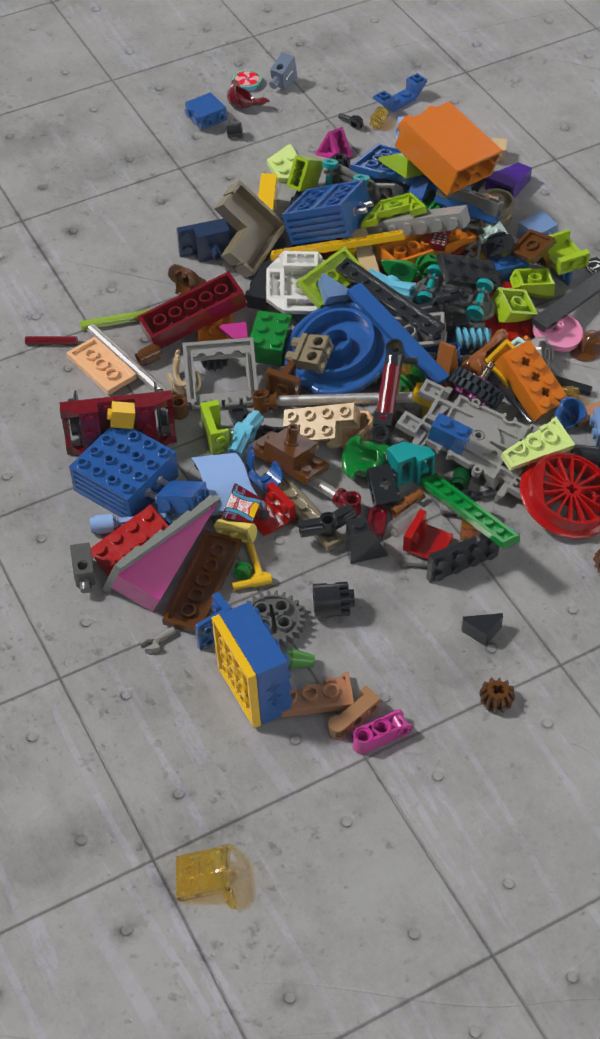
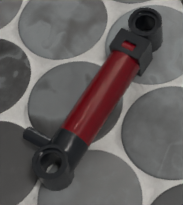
[371,338,418,446]

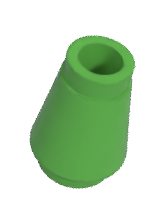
[286,648,315,669]

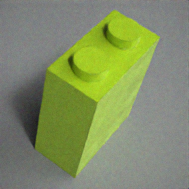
[286,155,323,192]

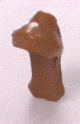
[462,329,508,376]

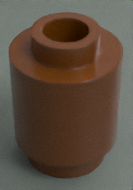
[135,343,162,366]

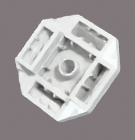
[266,251,326,314]

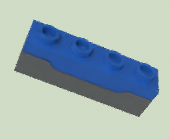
[434,188,504,224]

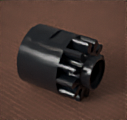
[313,581,355,618]

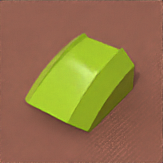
[509,267,555,298]
[491,287,538,322]

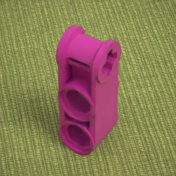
[352,709,413,754]

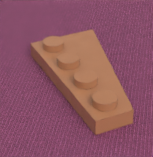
[279,671,354,718]

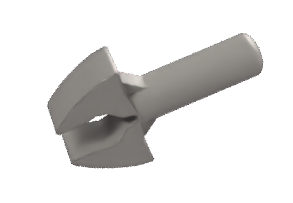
[140,627,176,654]

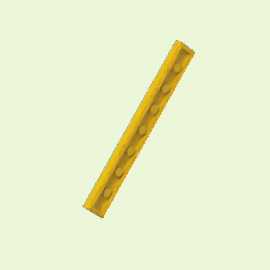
[270,230,405,261]

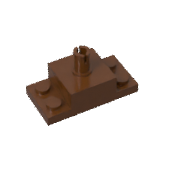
[248,423,329,485]

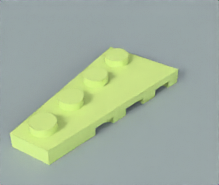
[501,417,575,471]

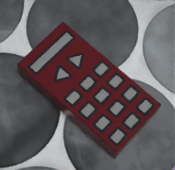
[428,230,451,252]

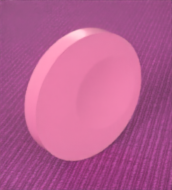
[532,314,583,352]

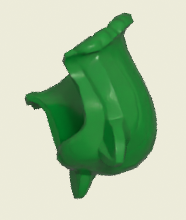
[341,435,390,479]

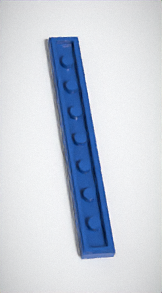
[346,283,450,385]

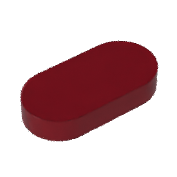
[368,506,387,538]

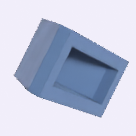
[318,273,349,305]

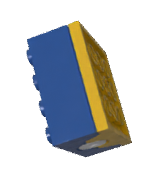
[211,602,293,729]

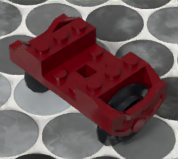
[59,382,177,456]

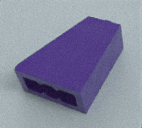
[485,162,532,198]

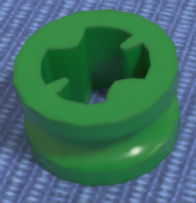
[233,561,252,580]

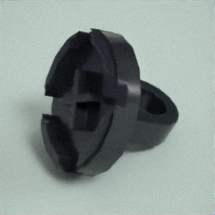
[482,232,515,260]

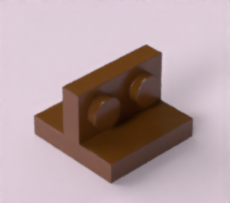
[510,229,556,268]
[265,360,301,408]

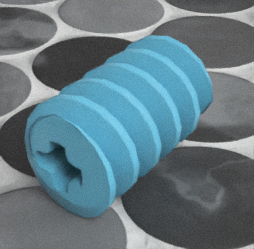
[453,327,492,349]

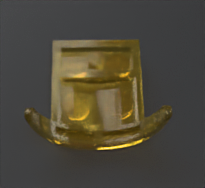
[176,844,237,909]

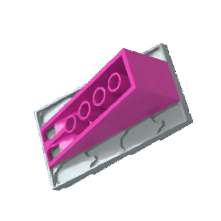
[102,494,221,612]

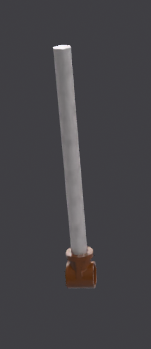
[87,324,189,420]
[252,389,413,414]

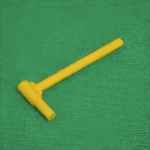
[232,542,272,591]

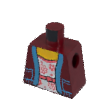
[221,483,270,524]

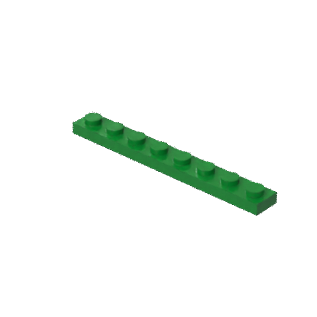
[420,473,520,549]

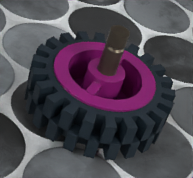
[449,361,505,410]

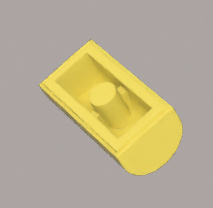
[214,519,257,543]

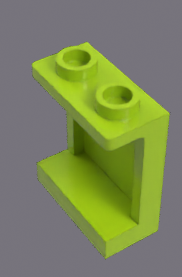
[548,229,590,275]
[200,399,230,455]

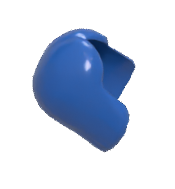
[553,397,587,429]

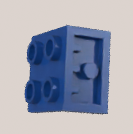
[195,592,232,650]

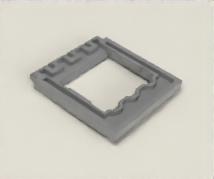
[182,337,258,410]

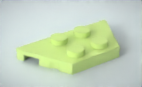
[267,144,297,183]

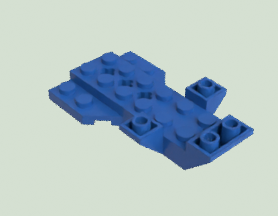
[350,143,471,201]

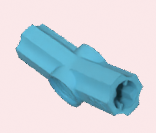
[368,268,417,300]
[227,410,264,458]

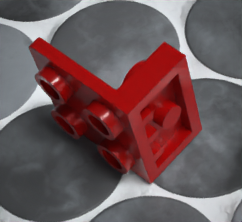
[253,481,296,537]
[403,509,453,560]

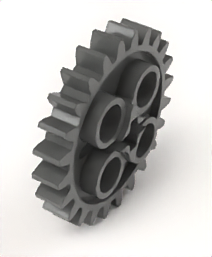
[246,590,305,647]

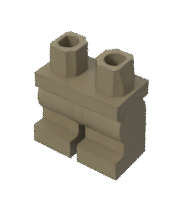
[285,333,334,374]

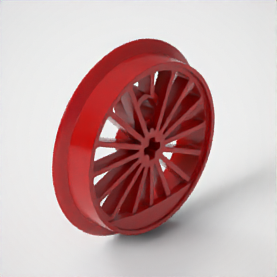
[520,453,600,539]

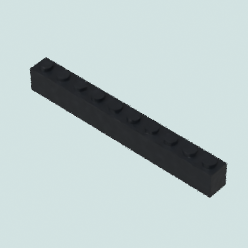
[245,191,304,311]

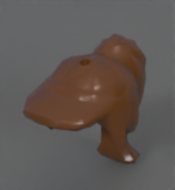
[168,264,206,295]

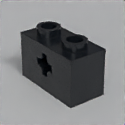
[366,464,400,507]

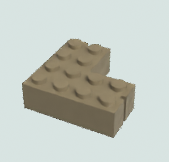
[214,180,286,278]

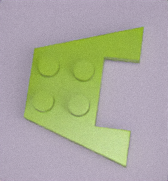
[361,193,427,229]

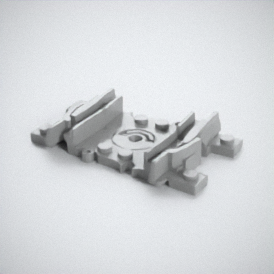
[395,379,540,503]

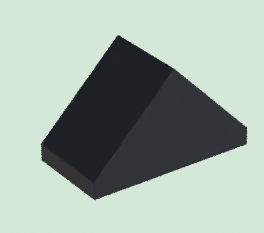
[461,613,503,646]

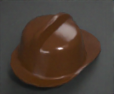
[571,330,600,362]

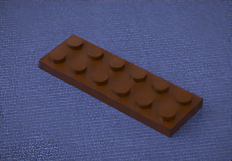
[162,530,242,634]

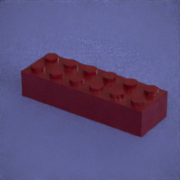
[137,271,247,349]

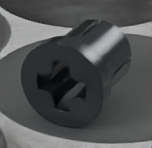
[226,122,244,138]

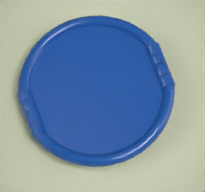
[284,301,395,394]

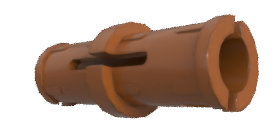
[390,489,425,518]

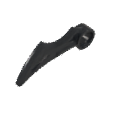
[487,370,533,424]

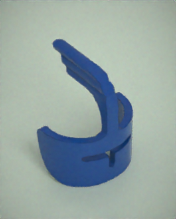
[245,444,284,492]

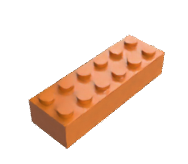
[375,229,476,273]

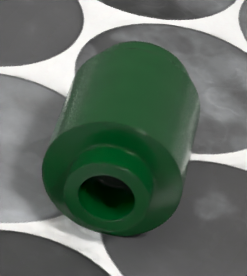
[450,464,472,491]

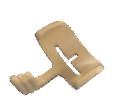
[167,349,201,396]

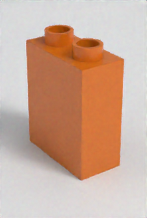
[395,101,502,196]

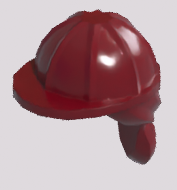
[227,79,270,109]

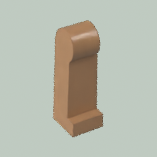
[328,686,381,740]

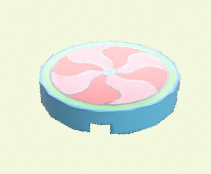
[233,70,262,92]

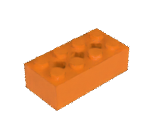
[495,340,568,422]

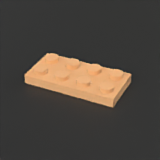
[67,337,137,396]

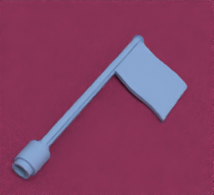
[90,453,266,534]

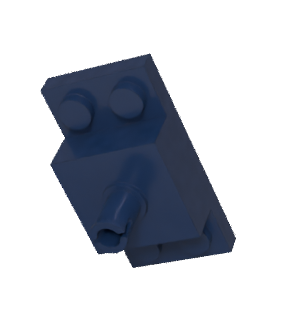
[176,218,238,262]

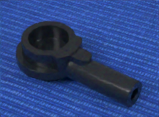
[338,113,364,129]
[461,489,496,502]

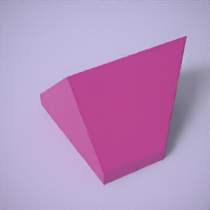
[315,127,353,159]
[219,322,248,339]

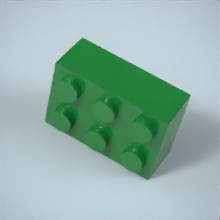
[250,311,292,366]

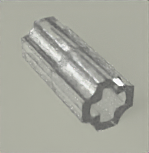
[387,503,425,538]

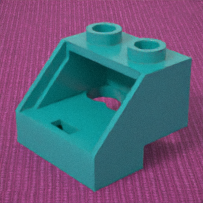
[387,442,435,487]

